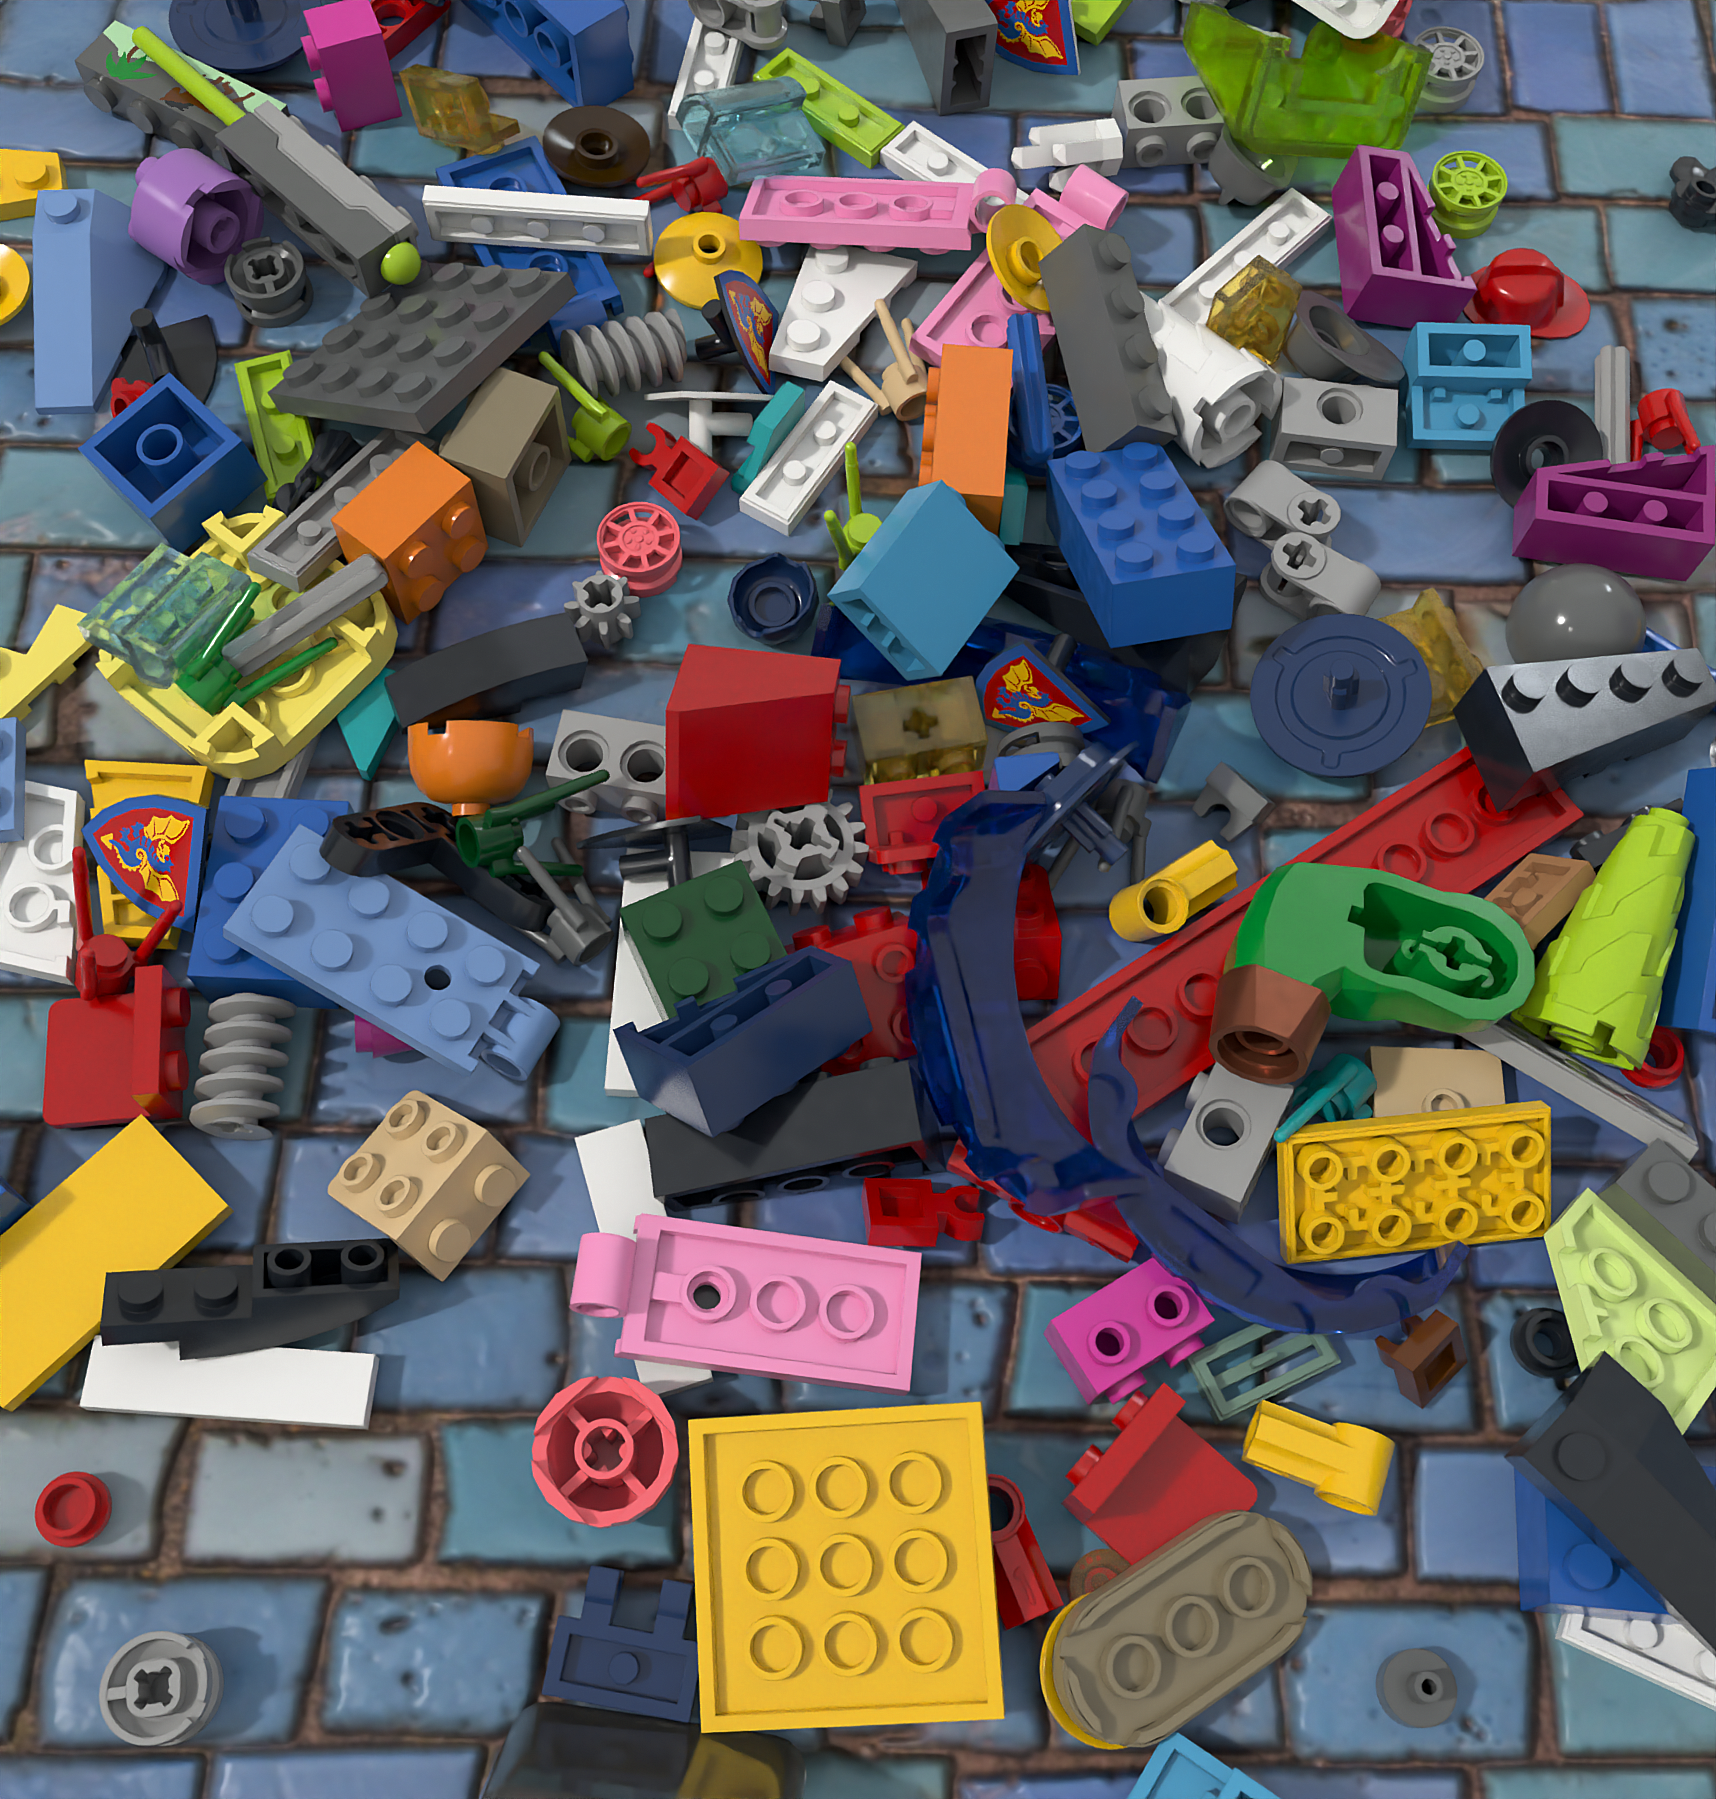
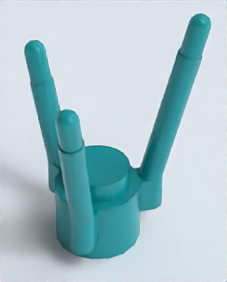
[1274,1053,1377,1143]

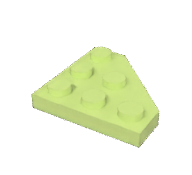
[1543,1188,1716,1435]

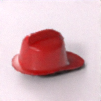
[1463,248,1591,339]

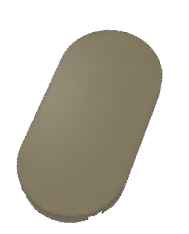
[1052,1509,1313,1747]

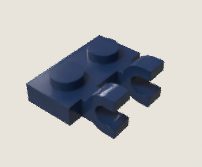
[541,1565,699,1723]

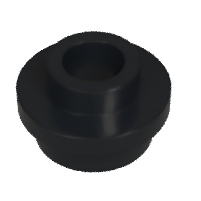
[1510,1307,1578,1379]

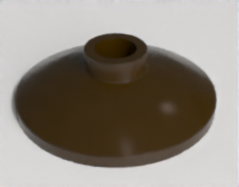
[542,105,651,188]

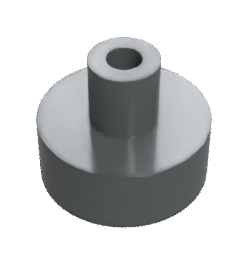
[1376,1648,1457,1728]

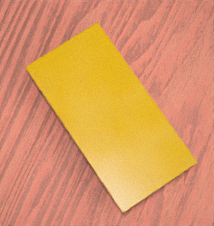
[1276,1100,1551,1264]
[0,1114,235,1412]

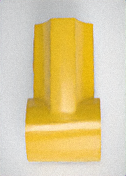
[1109,840,1238,942]
[1241,1400,1395,1516]

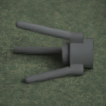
[1047,778,1152,891]
[464,837,614,966]

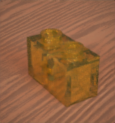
[850,676,988,785]

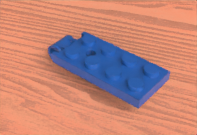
[435,135,624,357]

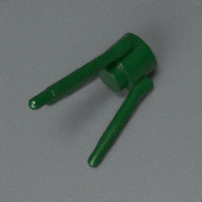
[455,769,610,878]

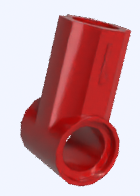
[988,1474,1064,1632]

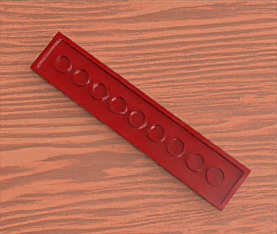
[1006,746,1584,1156]

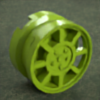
[1426,151,1508,239]

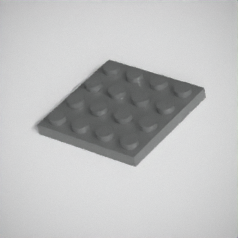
[268,260,577,434]

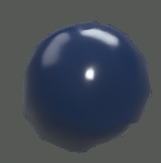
[727,552,819,645]

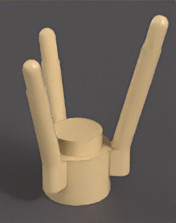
[839,299,934,421]

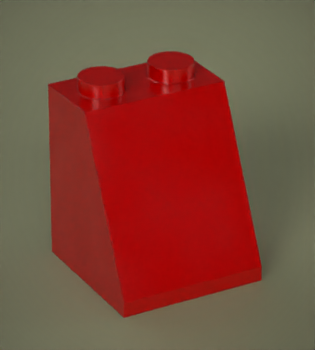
[665,644,851,821]

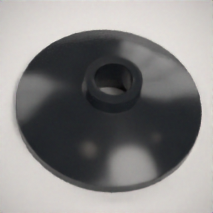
[1490,400,1603,509]

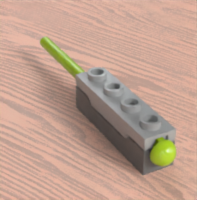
[132,26,422,299]

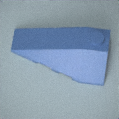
[32,189,168,415]

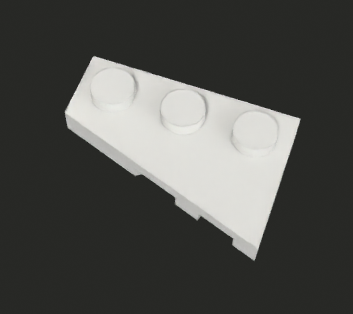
[769,245,918,382]
[0,780,85,986]

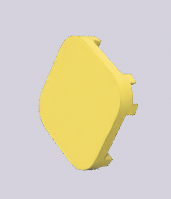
[95,505,398,780]

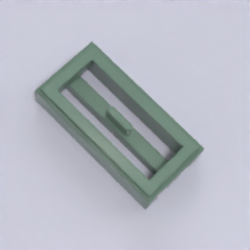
[1183,1299,1341,1425]

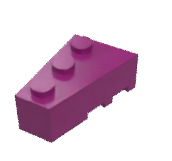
[1331,144,1478,328]
[1512,445,1716,582]

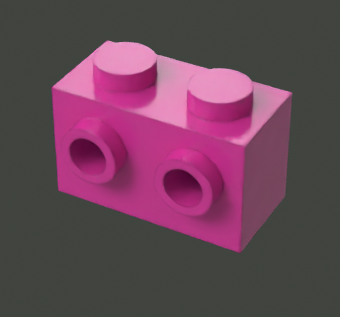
[300,0,402,132]
[1043,1249,1215,1405]

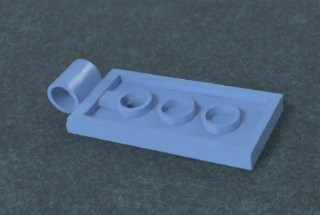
[223,824,560,1081]

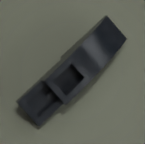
[100,1238,400,1360]

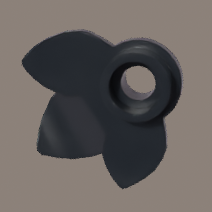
[1668,156,1716,228]

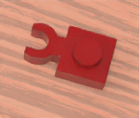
[629,422,730,520]
[861,1178,985,1247]

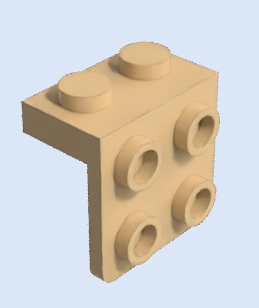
[327,1090,531,1282]

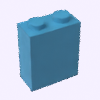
[827,480,1020,681]

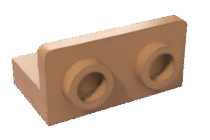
[1484,853,1596,951]

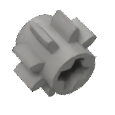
[564,570,641,649]

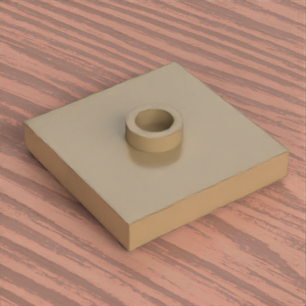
[1364,1046,1506,1118]

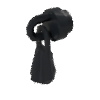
[272,429,363,517]

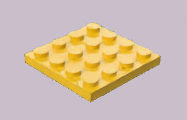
[688,1401,1006,1733]

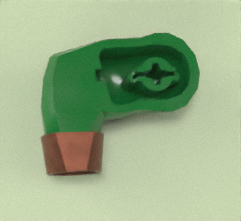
[1208,862,1535,1085]

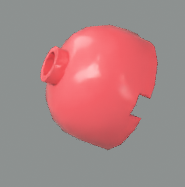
[531,1376,680,1529]

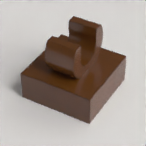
[1375,1309,1468,1409]

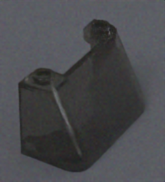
[478,1701,806,1799]

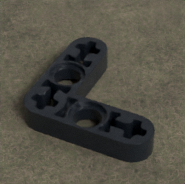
[319,802,556,932]

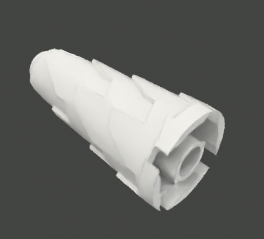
[1139,291,1283,468]

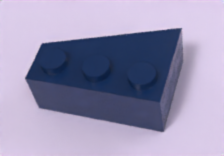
[613,945,873,1138]

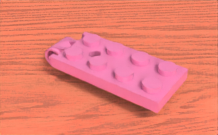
[909,164,1129,397]
[739,168,1017,255]
[569,1213,922,1396]

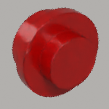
[35,1471,112,1548]

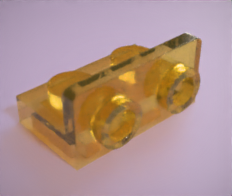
[399,64,521,155]
[1206,255,1302,366]
[1376,588,1484,728]

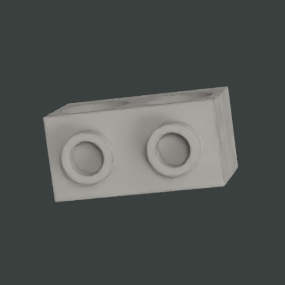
[1111,74,1231,169]
[546,709,666,824]

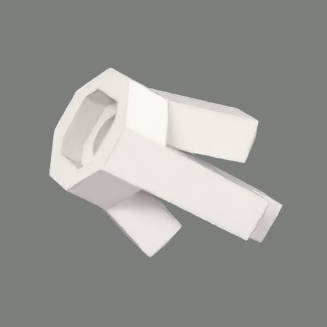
[1011,118,1123,193]

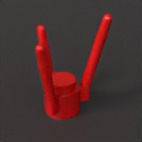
[630,156,728,278]
[1630,388,1716,518]
[72,846,183,1001]

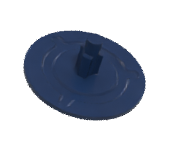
[168,0,322,74]
[1250,614,1432,779]
[1003,740,1142,880]

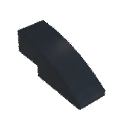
[384,612,588,735]

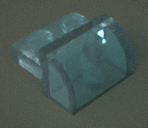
[675,76,826,186]
[77,543,254,689]

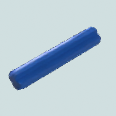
[1006,312,1055,465]

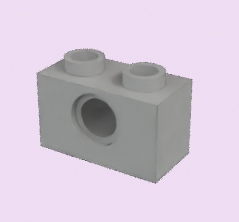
[1269,377,1398,481]
[1157,1061,1295,1225]

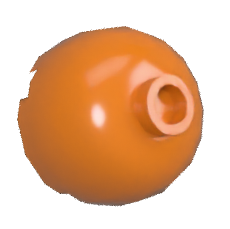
[408,720,534,818]

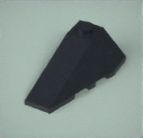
[1002,542,1247,696]
[1504,1350,1716,1657]

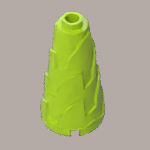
[1510,808,1696,1070]

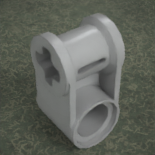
[687,0,788,50]
[1223,460,1341,563]
[1258,532,1381,621]

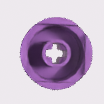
[128,148,264,285]

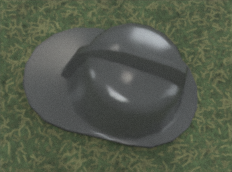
[1208,104,1299,206]
[1281,291,1405,384]

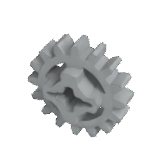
[730,789,869,916]

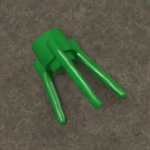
[174,582,338,717]

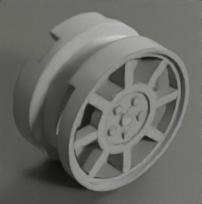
[1400,26,1484,113]
[99,1631,224,1746]

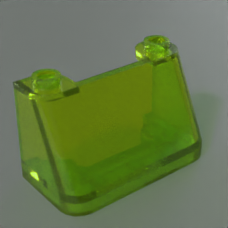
[1183,1,1434,160]

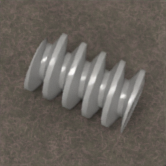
[560,308,687,400]
[189,993,297,1140]

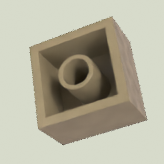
[438,366,572,548]

